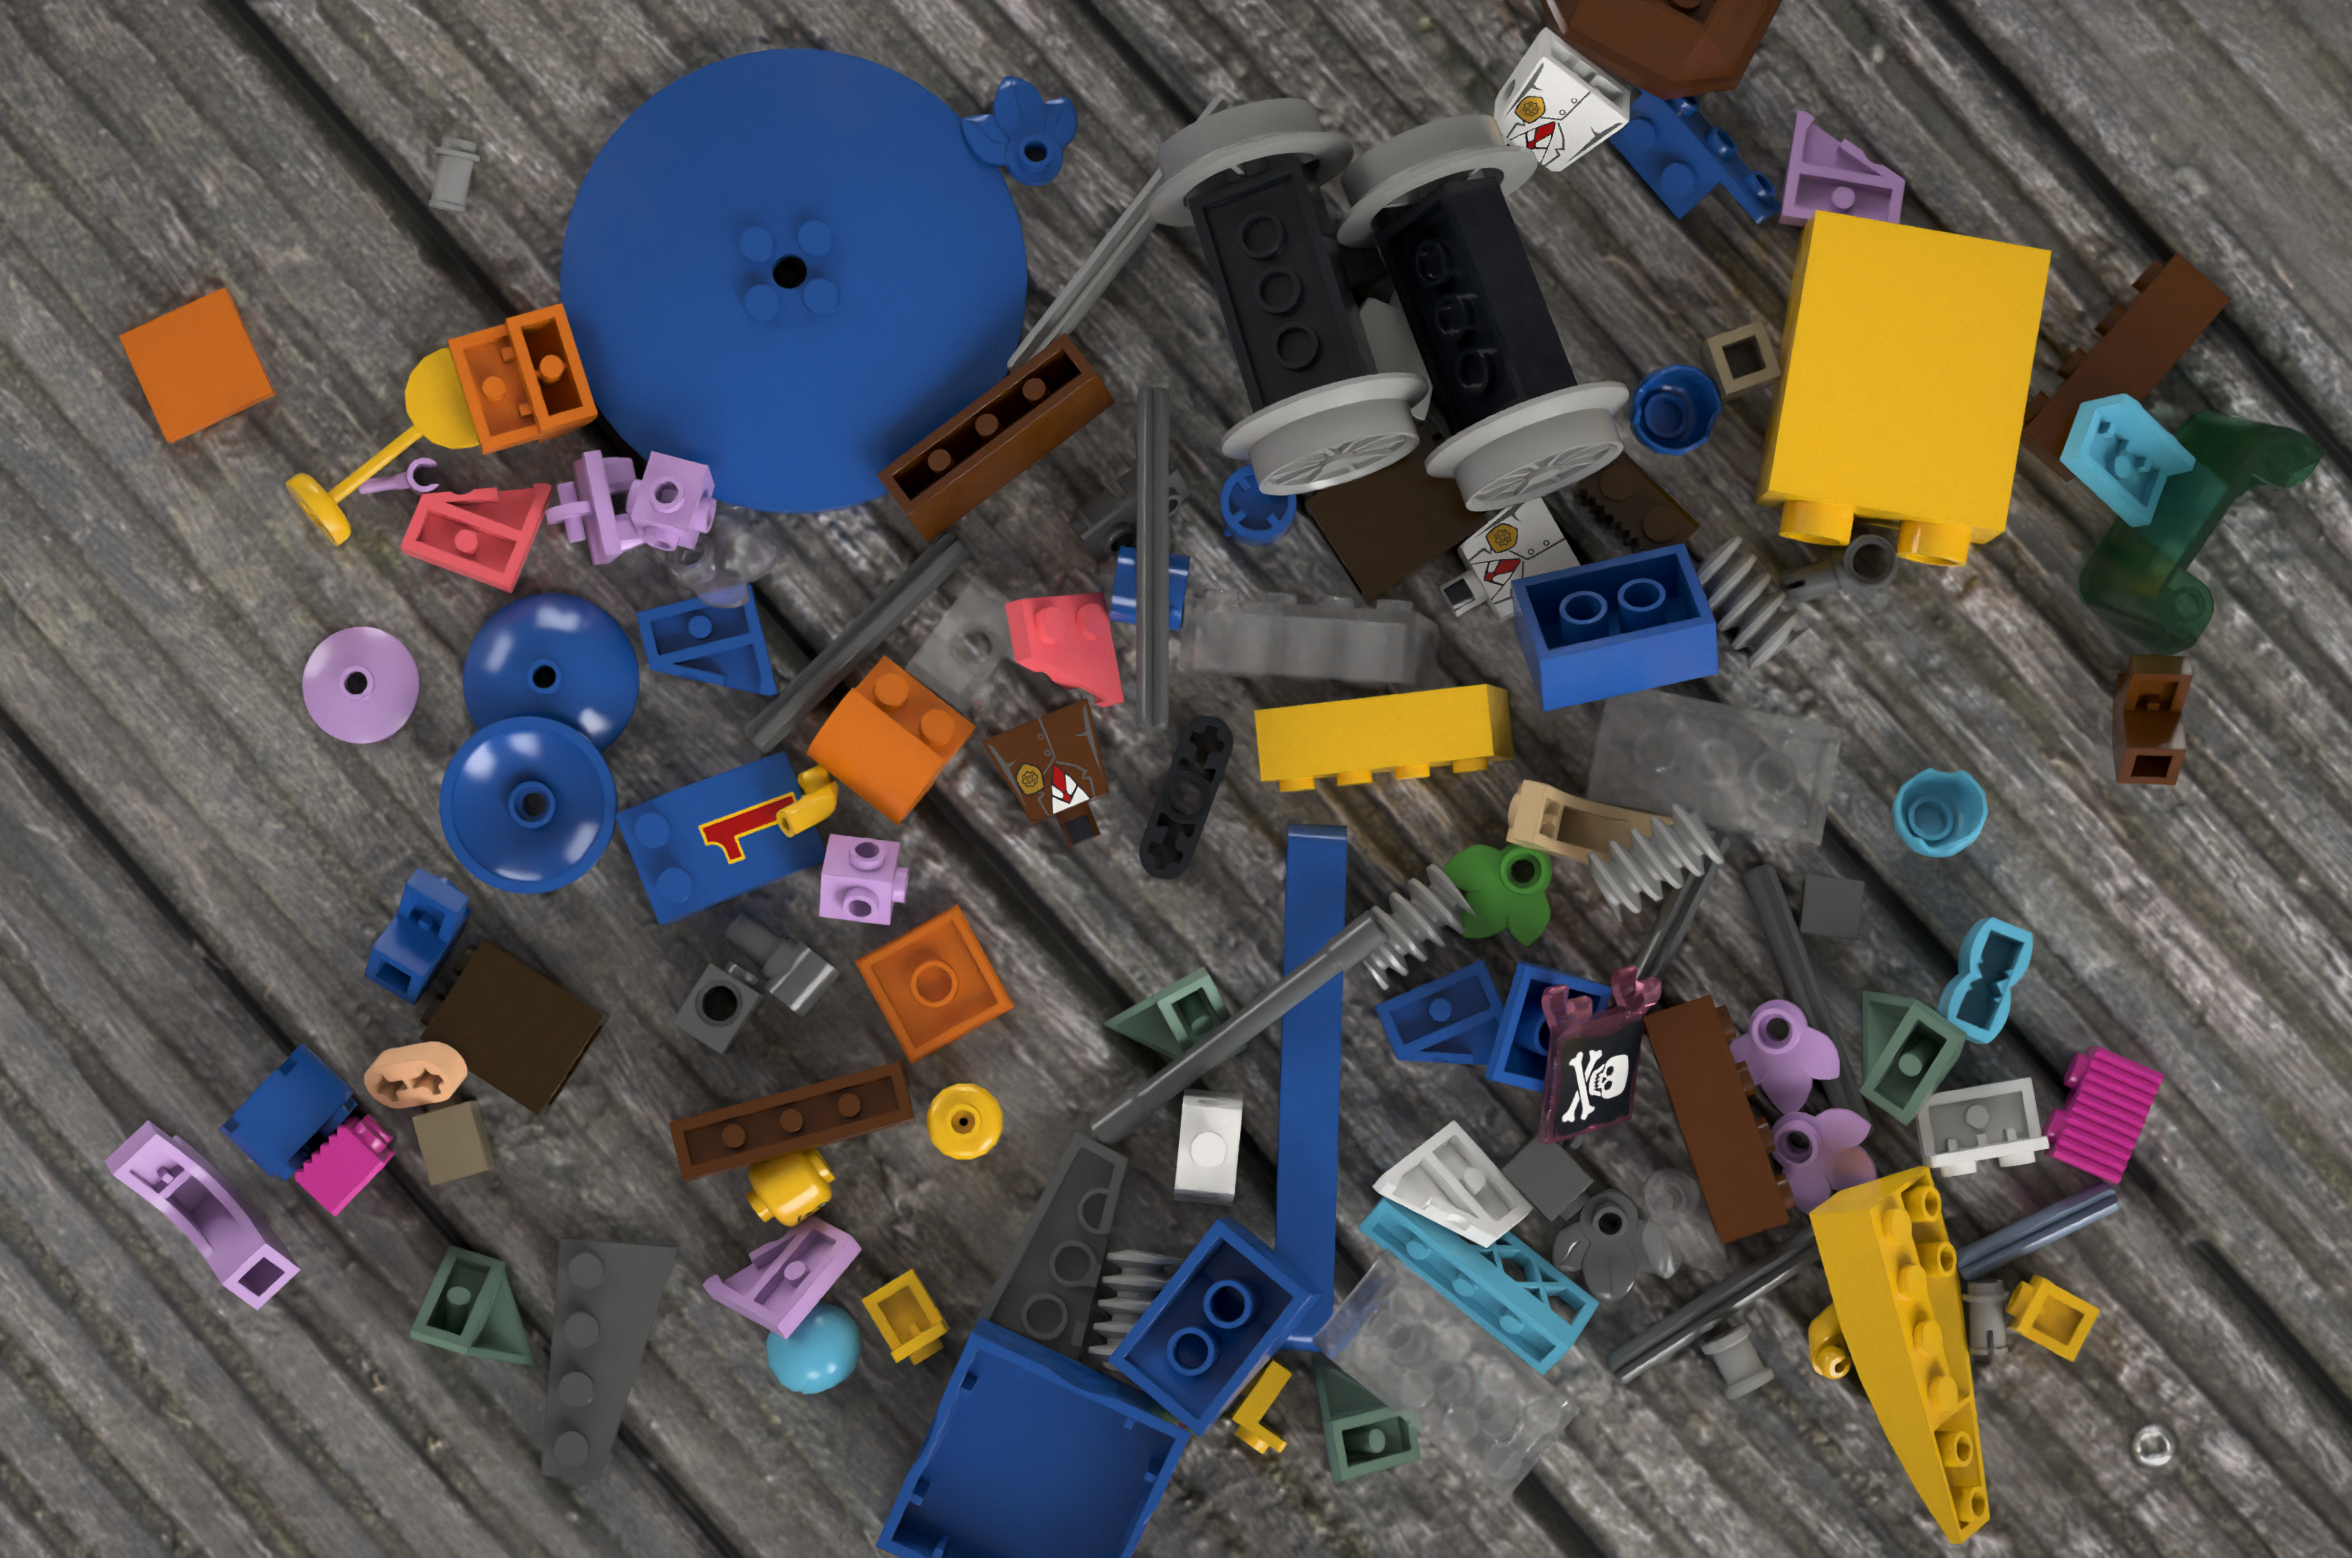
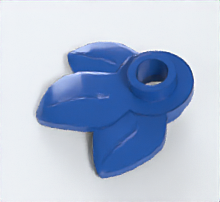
[961,76,1078,186]

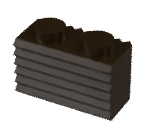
[1573,451,1700,554]

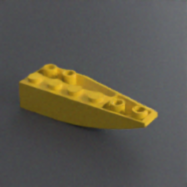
[1809,1166,1990,1544]

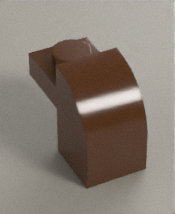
[2112,654,2193,785]

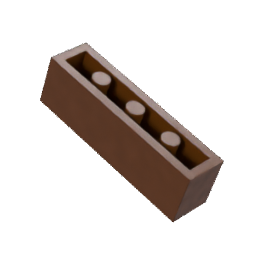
[2020,253,2231,483]
[876,333,1116,543]
[1642,994,1796,1246]

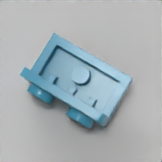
[2060,393,2196,528]

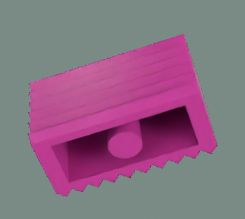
[2041,1046,2164,1184]
[295,1114,395,1217]

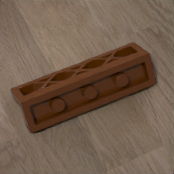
[669,1061,916,1182]

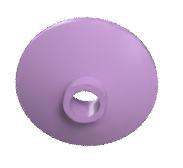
[302,627,420,744]

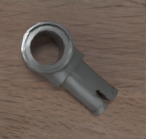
[1781,534,1899,607]
[723,911,841,1018]

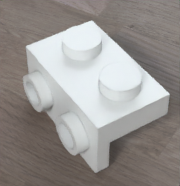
[1915,1077,2049,1177]

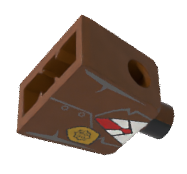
[983,698,1110,848]

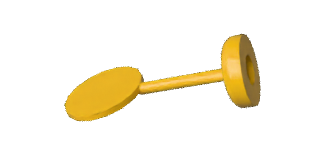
[285,348,479,547]

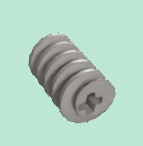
[1695,535,1808,669]
[1588,803,1725,923]
[1360,863,1476,990]
[1088,1249,1182,1372]

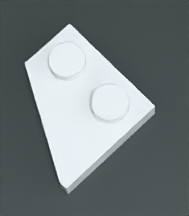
[1372,1120,1533,1248]

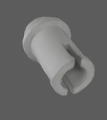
[428,137,481,214]
[1962,1279,2010,1355]

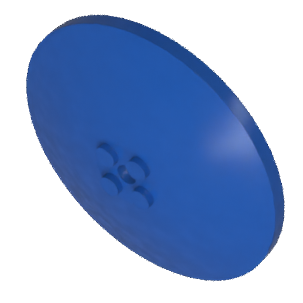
[560,48,1028,514]

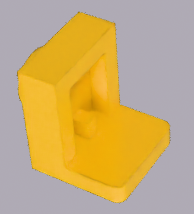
[861,1268,950,1365]
[2005,1275,2100,1362]
[1231,1356,1292,1454]

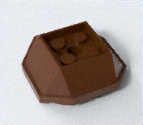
[1540,0,1782,100]

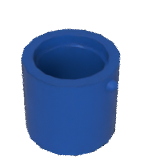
[1220,464,1297,547]
[1110,546,1191,631]

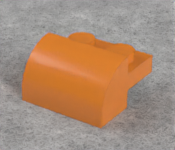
[447,303,598,455]
[806,655,976,826]

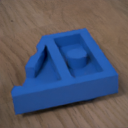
[636,584,779,697]
[1374,959,1504,1065]

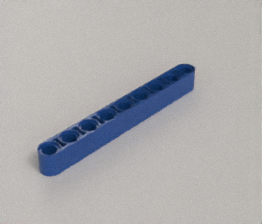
[1274,823,1347,1352]

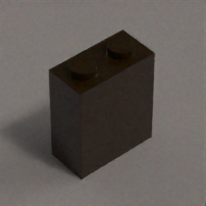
[1303,425,1488,606]
[419,939,611,1116]

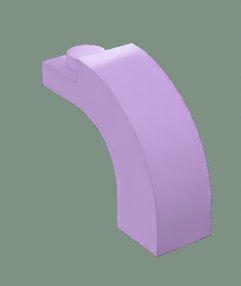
[104,1120,301,1310]

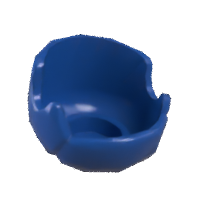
[1628,364,1723,456]

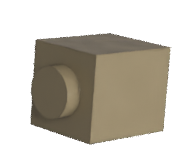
[1699,320,1782,403]
[412,1093,497,1186]

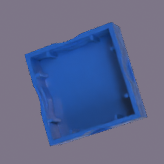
[875,1317,1192,1558]

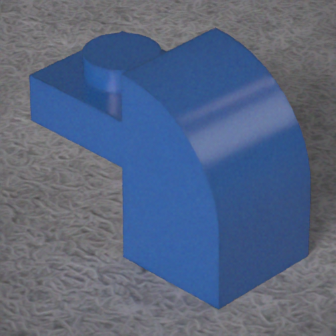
[364,867,472,1006]

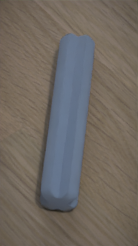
[1955,1182,2120,1281]

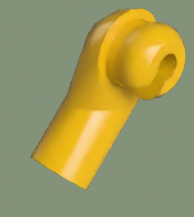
[776,764,839,837]
[1808,1302,1851,1380]

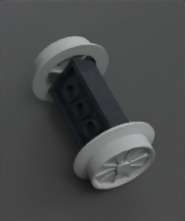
[1147,98,1429,495]
[1335,114,1629,511]

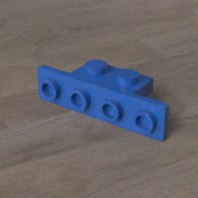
[1608,87,1781,225]

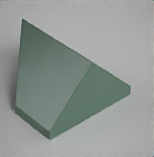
[1102,967,1248,1065]
[1858,990,1967,1126]
[410,1245,536,1367]
[1311,1357,1421,1482]

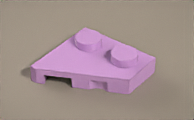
[1778,110,1906,227]
[702,1216,862,1339]

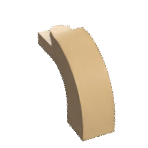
[1506,779,1673,882]

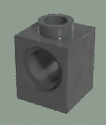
[672,959,765,1054]
[1498,1128,1594,1222]

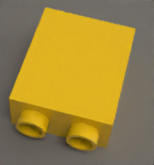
[1754,210,2052,567]

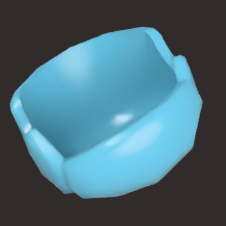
[1891,768,1988,858]
[765,1300,862,1394]

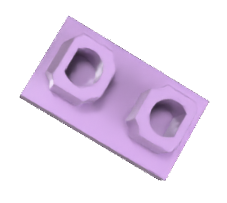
[545,450,645,566]

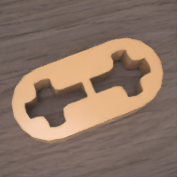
[364,1041,467,1109]

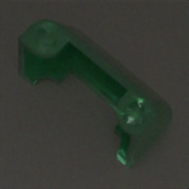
[2077,411,2327,656]

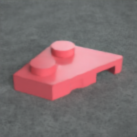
[400,483,554,593]
[1005,592,1125,707]

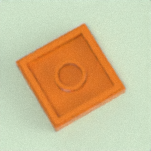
[119,287,277,444]
[854,904,1015,1064]

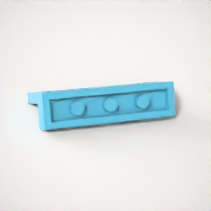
[1357,1196,1600,1375]

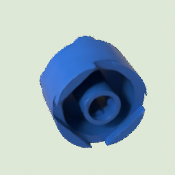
[219,1042,358,1181]

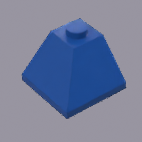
[1484,961,1613,1094]

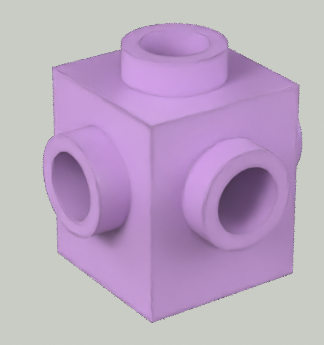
[626,451,716,551]
[819,834,909,925]

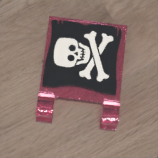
[1538,965,1661,1145]

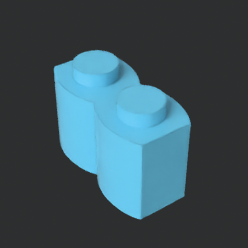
[1936,917,2033,1044]

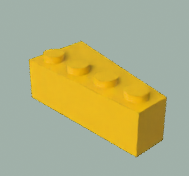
[1254,684,1515,792]

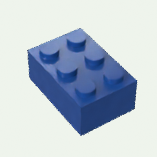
[1511,543,1718,712]

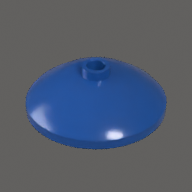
[463,593,640,753]
[439,716,618,894]

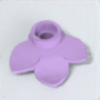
[1729,999,1840,1115]
[1770,1108,1878,1216]

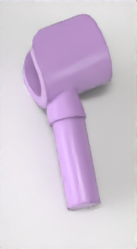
[358,457,440,496]

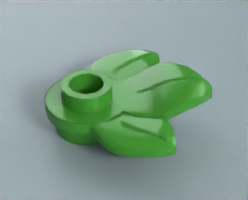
[1443,843,1552,947]

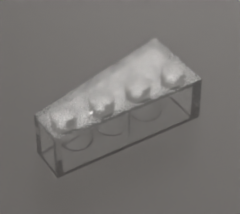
[1179,589,1440,692]

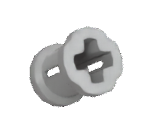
[1700,1322,1775,1400]

